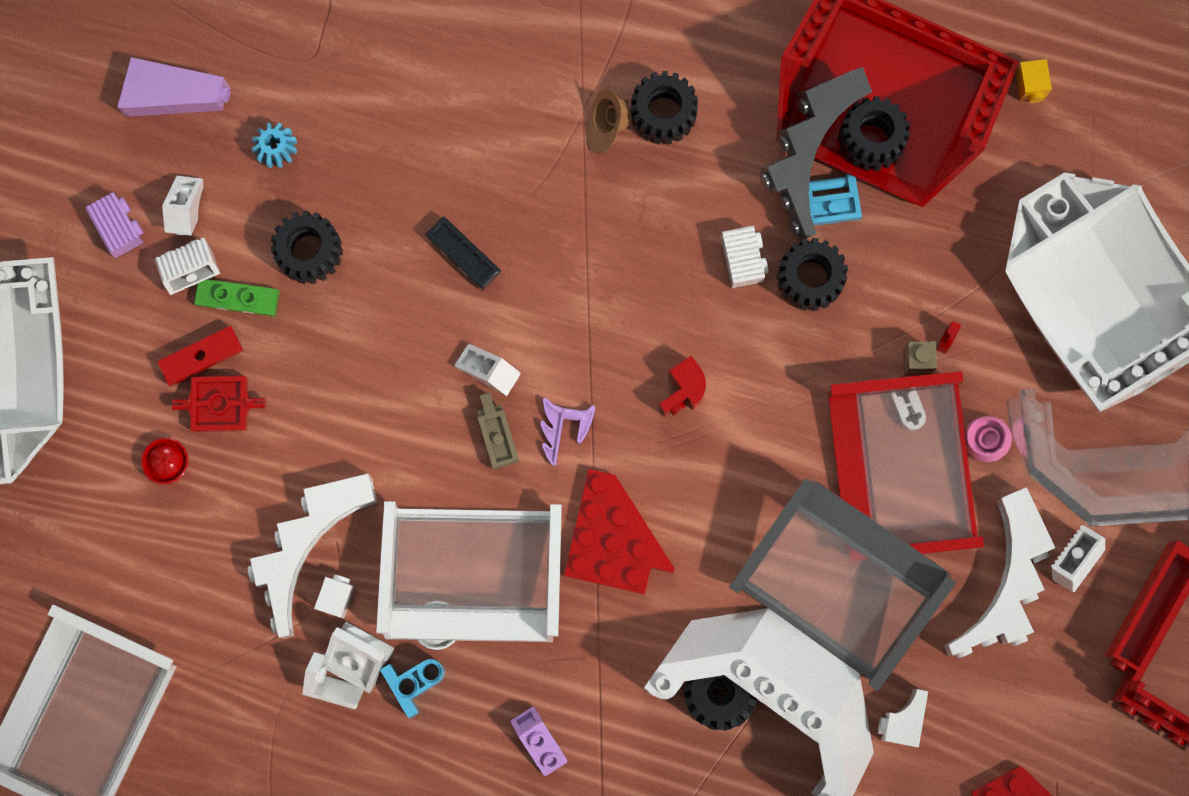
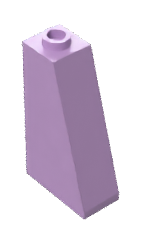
[117,57,231,117]

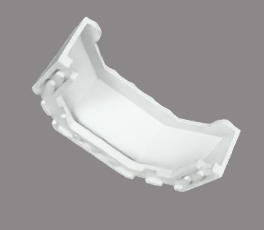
[643,608,874,796]

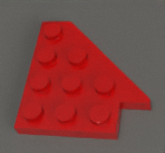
[564,469,675,595]

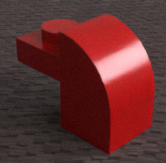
[659,355,706,416]

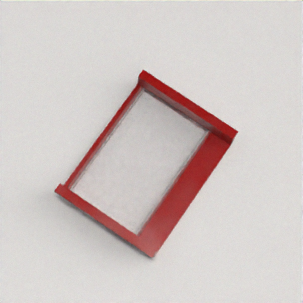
[827,371,984,561]

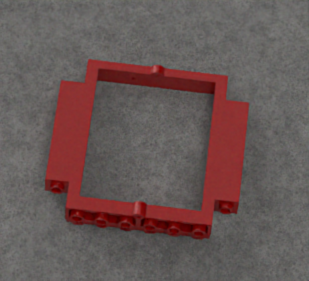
[1104,540,1189,747]

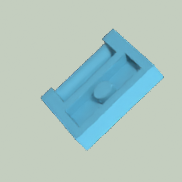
[809,173,862,226]

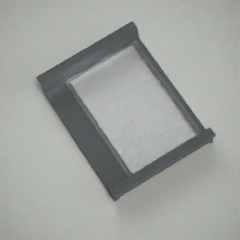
[729,478,956,691]

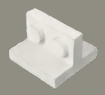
[323,622,394,694]

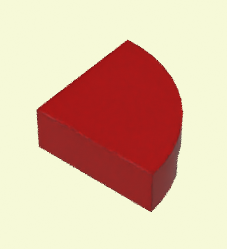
[937,321,962,354]

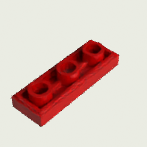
[157,325,244,387]

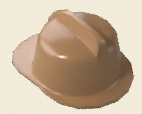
[586,89,631,153]

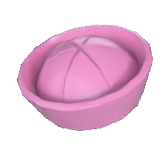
[965,416,1012,462]

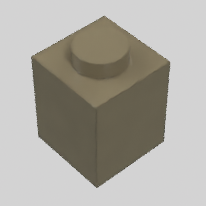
[903,341,937,374]

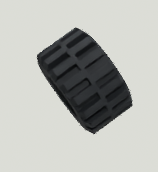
[631,71,698,145]
[838,96,910,171]
[271,211,343,284]
[777,238,848,311]

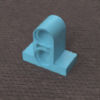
[380,659,445,718]

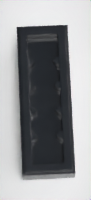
[425,216,501,291]

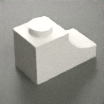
[162,176,204,235]
[455,343,521,396]
[878,689,928,748]

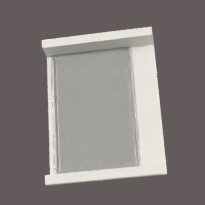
[376,501,562,642]
[0,605,177,796]

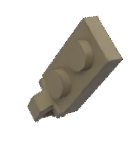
[477,393,520,470]

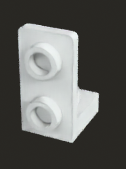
[302,652,364,709]

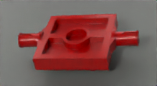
[172,376,266,432]

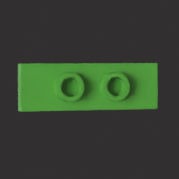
[194,279,280,317]

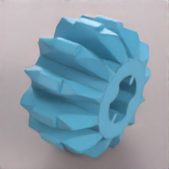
[252,123,297,168]

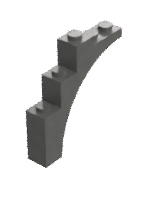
[759,67,872,238]

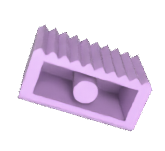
[85,192,144,258]

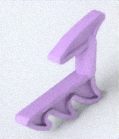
[540,398,595,466]

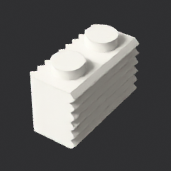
[721,225,768,288]
[155,238,220,295]
[1051,525,1106,592]

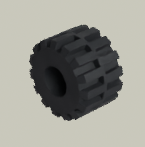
[684,675,757,731]

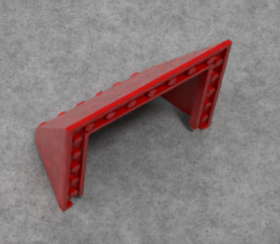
[776,0,1019,208]

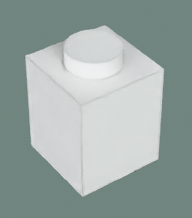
[314,574,355,619]

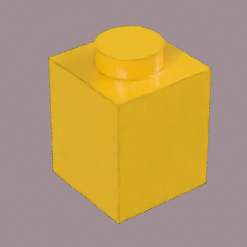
[1015,59,1052,103]

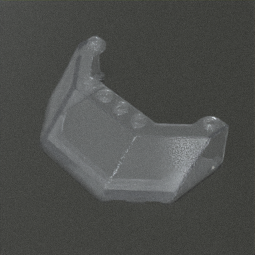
[1007,389,1189,527]

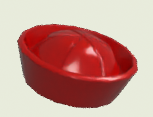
[141,438,189,485]

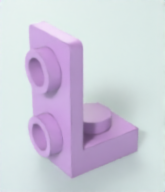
[511,706,567,776]

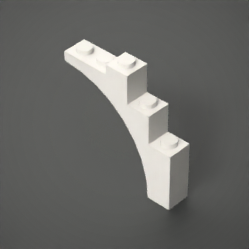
[248,474,377,639]
[943,487,1055,659]

